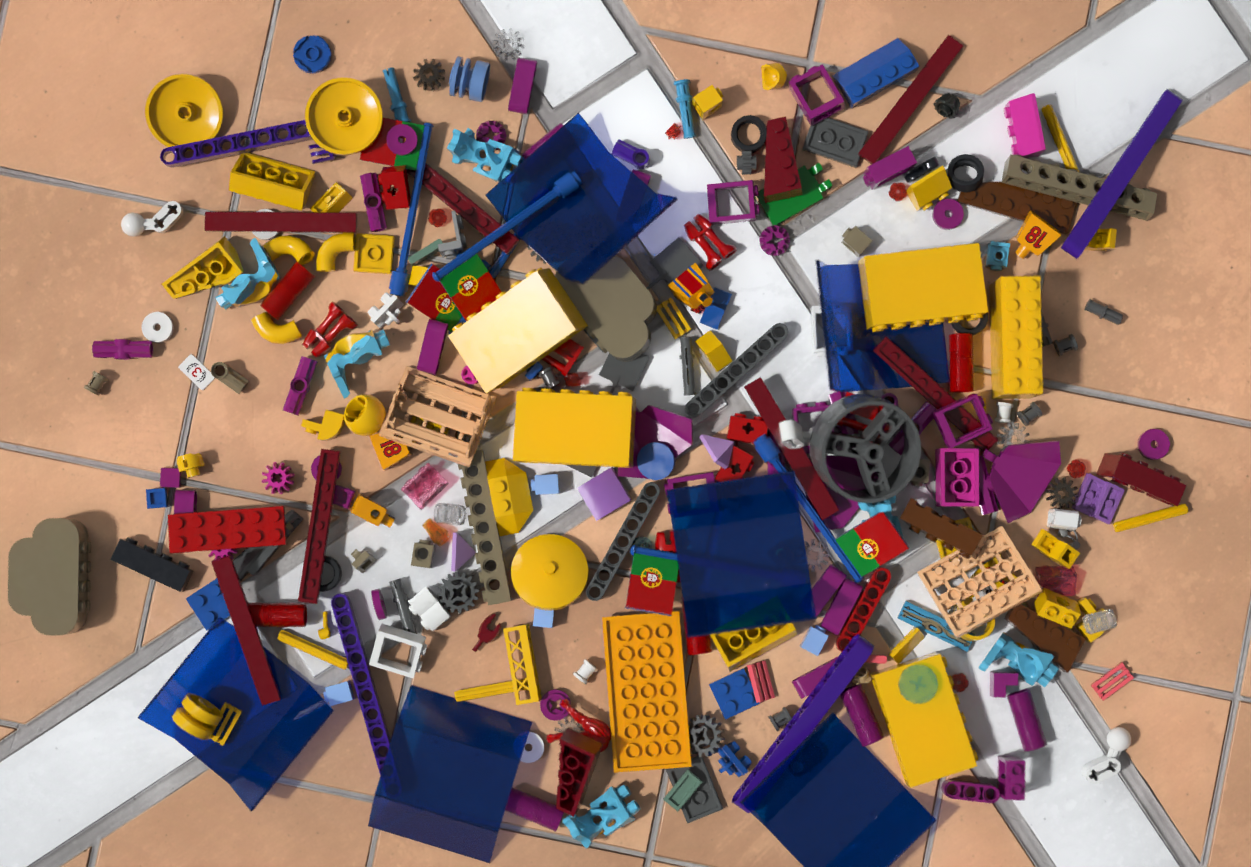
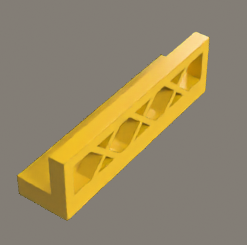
[503,624,542,705]

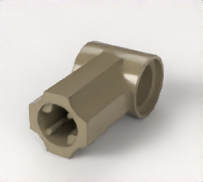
[211,362,249,394]

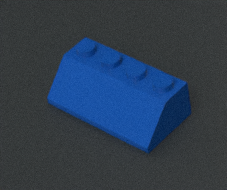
[832,38,919,109]

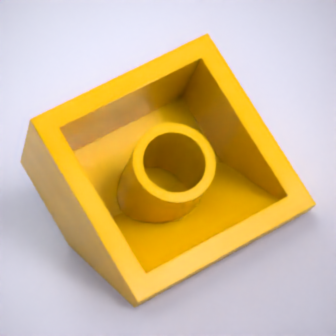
[905,165,952,211]

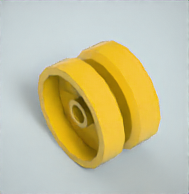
[172,693,223,740]

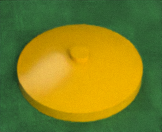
[145,74,223,151]
[305,78,383,155]
[511,534,588,611]

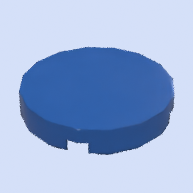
[293,35,331,74]
[637,442,676,480]

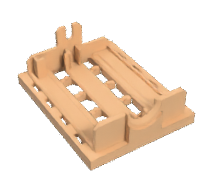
[379,366,496,468]
[917,526,1042,639]

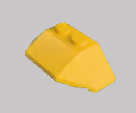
[485,458,533,537]

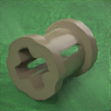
[84,371,108,396]

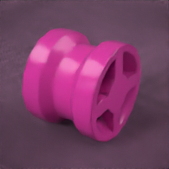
[461,365,478,385]

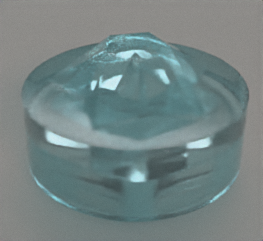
[632,536,652,549]

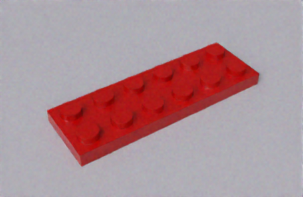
[168,506,287,554]

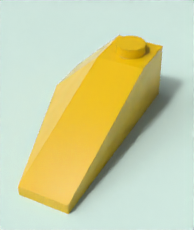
[162,236,244,299]

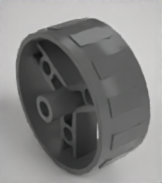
[810,394,921,503]

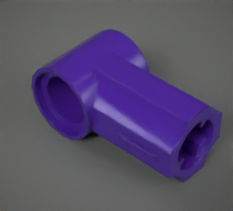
[611,139,650,170]

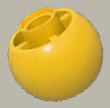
[344,394,386,436]

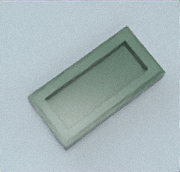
[408,239,443,266]
[663,769,703,811]

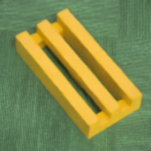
[657,297,691,340]
[209,702,243,746]

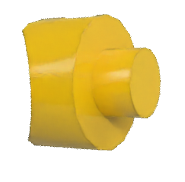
[761,63,787,90]
[177,453,205,478]

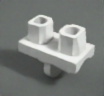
[368,292,404,329]

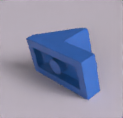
[700,287,732,330]

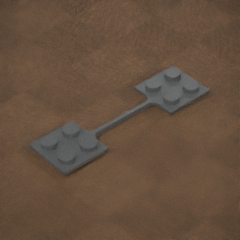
[583,237,704,352]
[566,353,649,478]

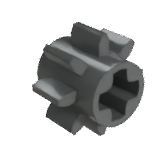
[737,151,756,175]

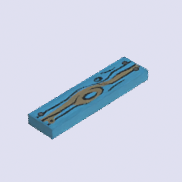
[897,601,976,652]

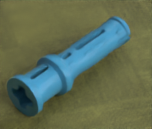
[383,67,412,123]
[673,79,696,139]

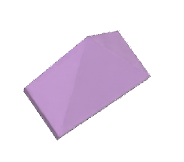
[699,434,734,469]
[451,533,476,571]

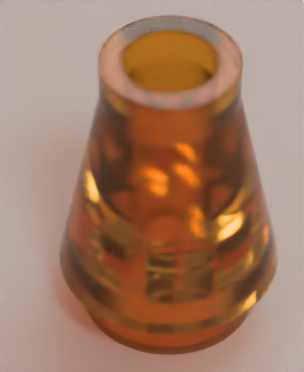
[422,518,450,547]

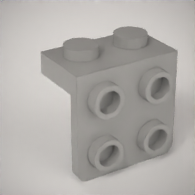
[438,211,467,259]

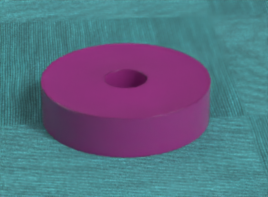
[386,124,418,156]
[932,199,964,230]
[1137,429,1170,460]
[371,589,387,620]

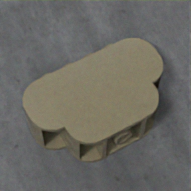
[555,255,657,362]
[8,518,91,635]

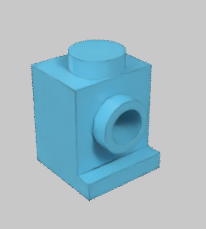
[986,241,1010,271]

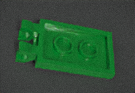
[756,163,833,225]

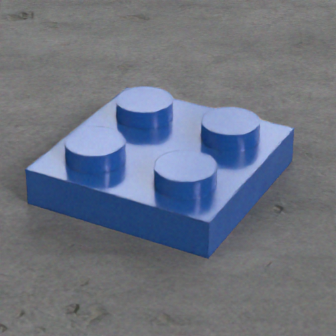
[186,578,230,631]
[709,668,760,720]

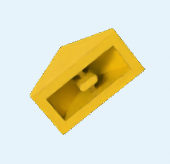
[695,330,732,372]

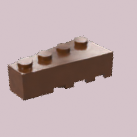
[900,498,987,560]
[1004,604,1086,673]

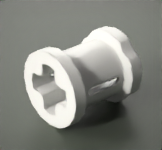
[994,402,1014,424]
[573,659,598,685]

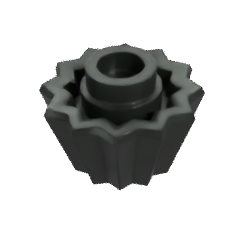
[933,93,960,119]

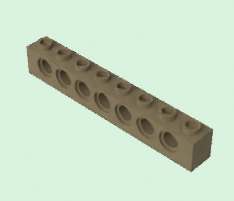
[1001,154,1157,221]
[458,449,512,606]

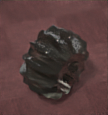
[413,59,445,91]
[1045,477,1078,509]

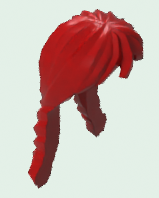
[546,699,611,752]

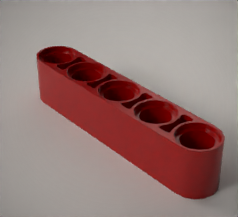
[835,568,891,652]

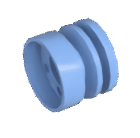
[449,56,490,103]

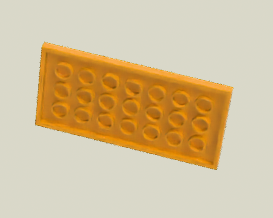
[602,611,691,773]

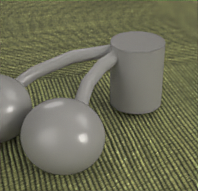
[1058,529,1080,550]

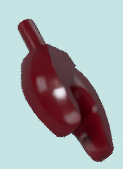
[472,613,501,652]

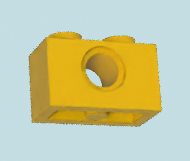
[692,85,724,120]
[1034,588,1081,629]

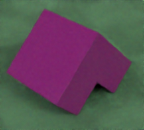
[990,672,1018,698]

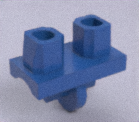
[718,741,752,777]

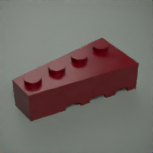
[764,116,803,203]
[1096,453,1187,506]
[556,728,603,817]

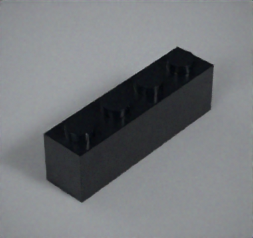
[110,537,193,592]

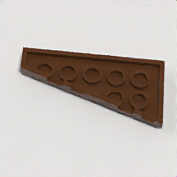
[957,180,1081,234]

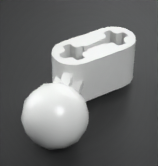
[121,201,184,237]
[779,420,814,449]
[1081,727,1131,784]

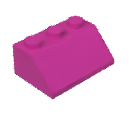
[1004,93,1046,158]
[935,448,979,507]

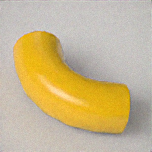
[316,233,355,272]
[262,235,315,265]
[251,312,302,344]

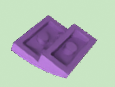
[577,467,632,521]
[1072,473,1125,525]

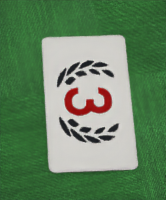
[178,354,214,390]

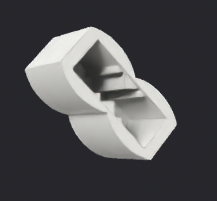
[1047,508,1081,530]
[408,587,452,631]

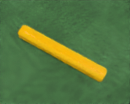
[1041,104,1079,172]
[1113,504,1189,532]
[277,630,348,670]
[454,679,528,702]

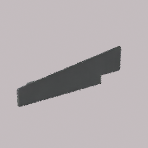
[233,510,303,582]

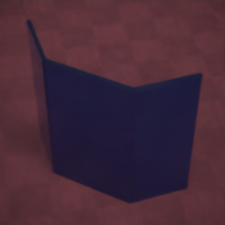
[485,113,678,285]
[816,260,950,392]
[666,471,817,638]
[137,617,334,812]
[368,685,532,863]
[740,712,937,867]

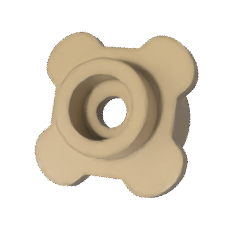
[852,666,871,685]

